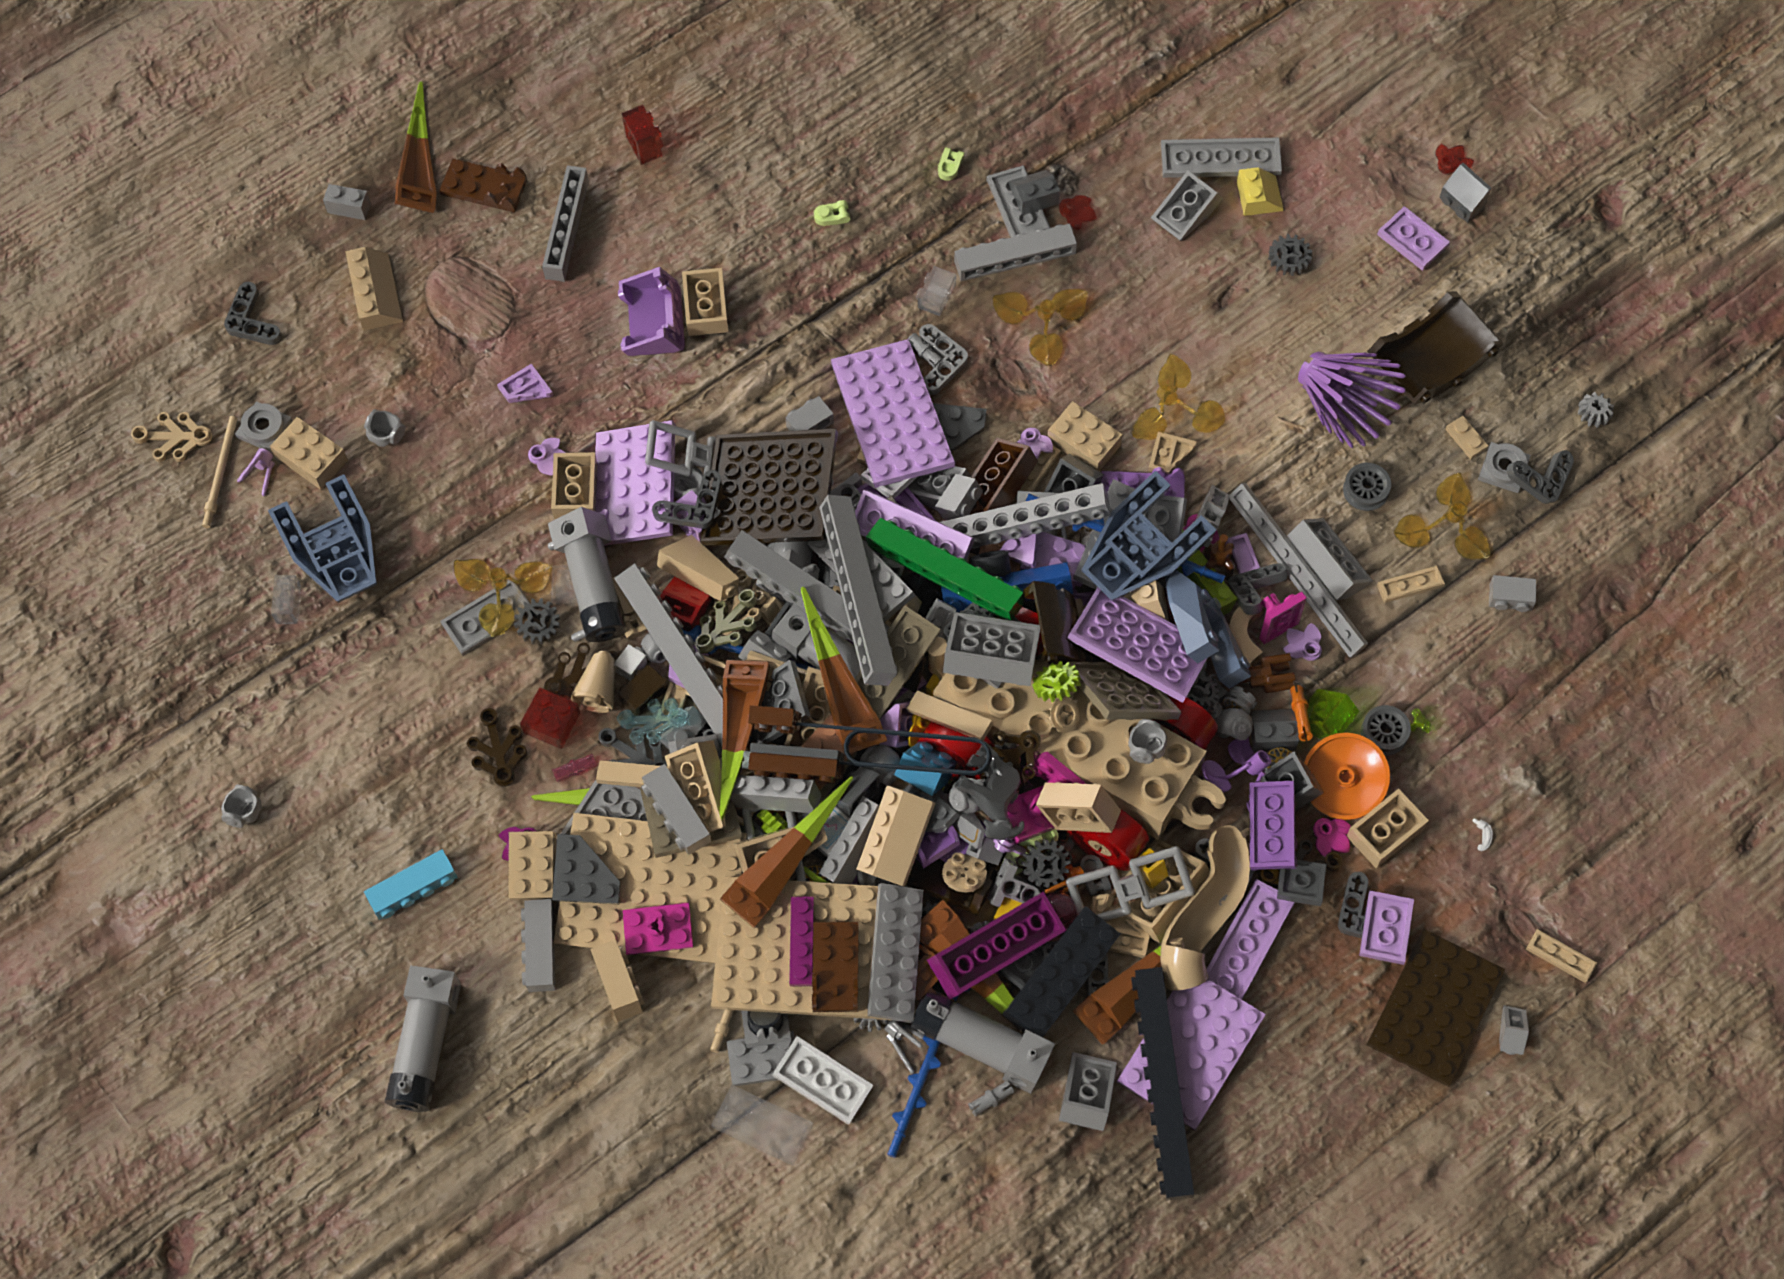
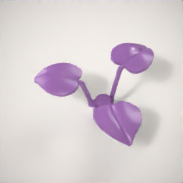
[1201,738,1271,813]

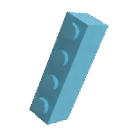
[363,849,458,920]

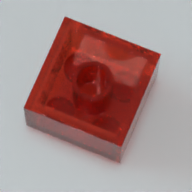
[621,105,663,165]
[520,687,581,749]

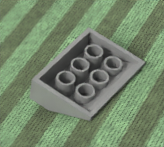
[943,612,1040,686]

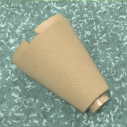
[571,651,614,713]

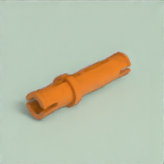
[1290,685,1313,741]

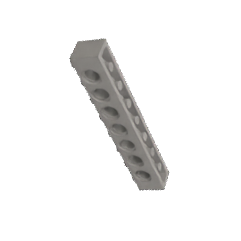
[940,483,1111,549]

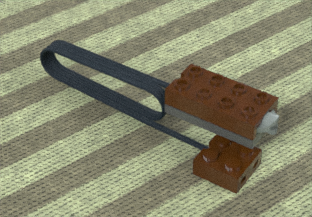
[742,705,992,784]

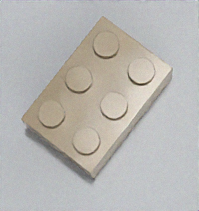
[682,268,728,336]
[1047,401,1122,471]
[270,417,348,490]
[551,452,597,520]
[1036,782,1121,833]
[1347,789,1429,869]
[509,831,556,901]
[590,940,644,1022]

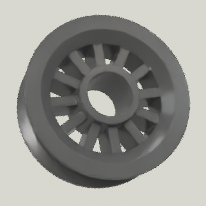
[1343,463,1391,511]
[1361,705,1411,756]

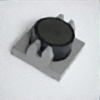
[741,1011,791,1048]

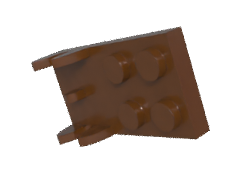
[439,158,527,213]
[812,922,859,1012]

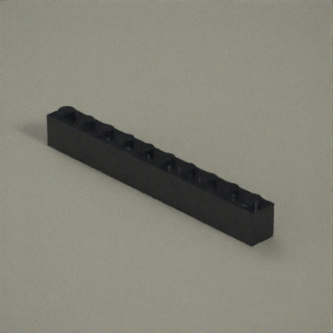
[1131,967,1194,1201]

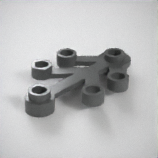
[599,726,668,767]

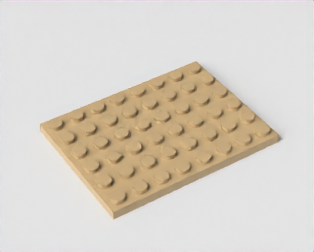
[554,813,747,964]
[711,877,890,1020]

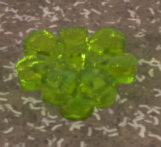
[1410,708,1431,733]

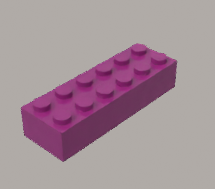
[927,892,1066,999]

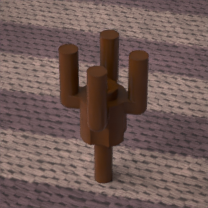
[1203,534,1235,580]
[1224,653,1296,693]

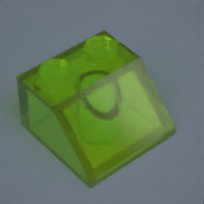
[1307,689,1360,740]

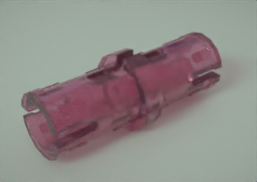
[552,753,597,782]

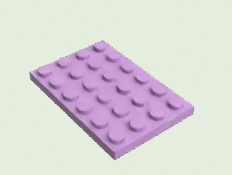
[595,420,675,546]
[1068,588,1207,703]
[1117,979,1266,1131]

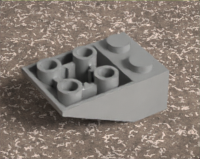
[658,706,722,759]

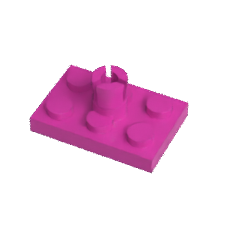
[1259,591,1307,645]
[1025,751,1087,784]
[1007,785,1055,844]
[623,903,694,955]

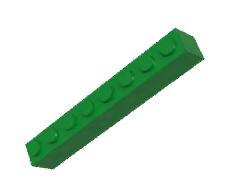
[866,518,1025,621]

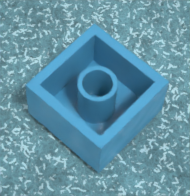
[894,741,957,796]

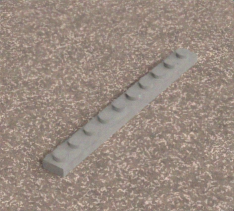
[1228,483,1368,658]

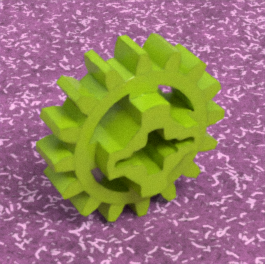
[1032,661,1081,702]
[756,810,788,834]

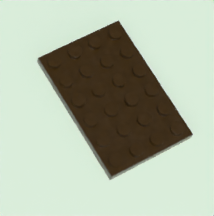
[1366,928,1505,1087]

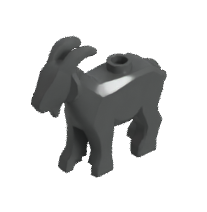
[955,741,1024,840]

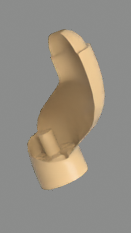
[1160,825,1250,990]

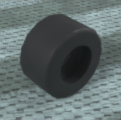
[971,550,1011,577]

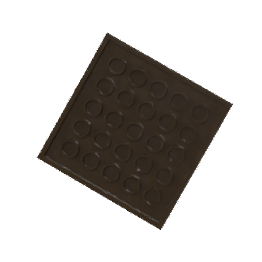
[701,429,838,546]

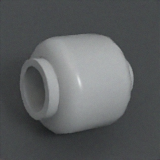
[640,633,667,663]

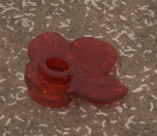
[1435,144,1474,175]
[1059,195,1097,230]

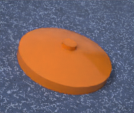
[1304,733,1390,820]

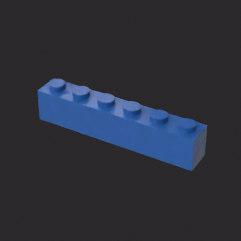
[941,562,1073,613]

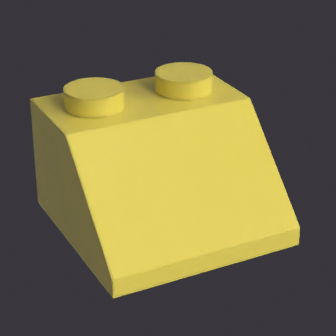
[1237,167,1283,216]

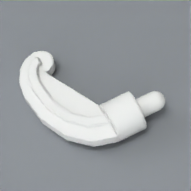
[1473,819,1492,851]

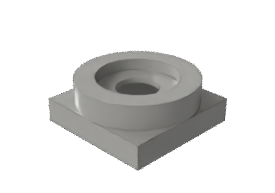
[235,401,293,453]
[1478,442,1531,493]

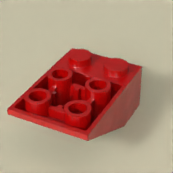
[660,576,713,631]

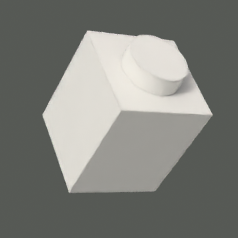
[614,644,648,681]

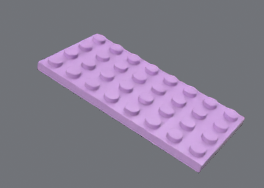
[831,339,955,488]

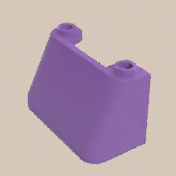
[618,267,685,356]

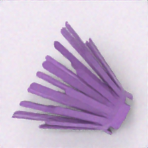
[1298,351,1406,448]

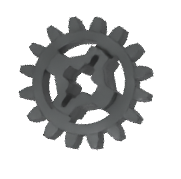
[1268,234,1312,276]
[514,598,560,644]
[1187,671,1220,711]
[1021,838,1071,888]

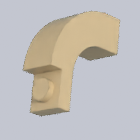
[1229,597,1266,667]

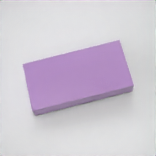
[1227,533,1260,574]

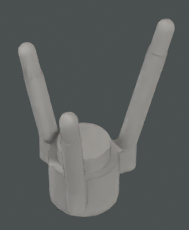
[884,1020,924,1074]

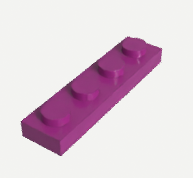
[789,897,814,987]

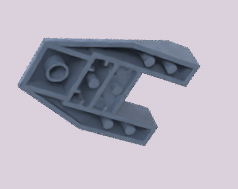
[1081,471,1216,600]
[268,474,377,603]
[1165,570,1251,689]

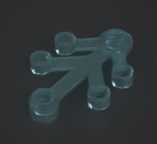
[617,698,689,745]

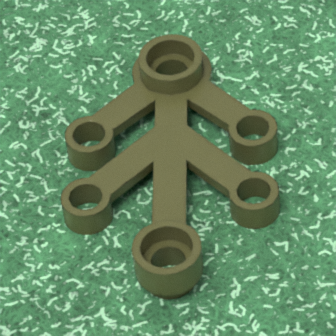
[695,589,757,654]

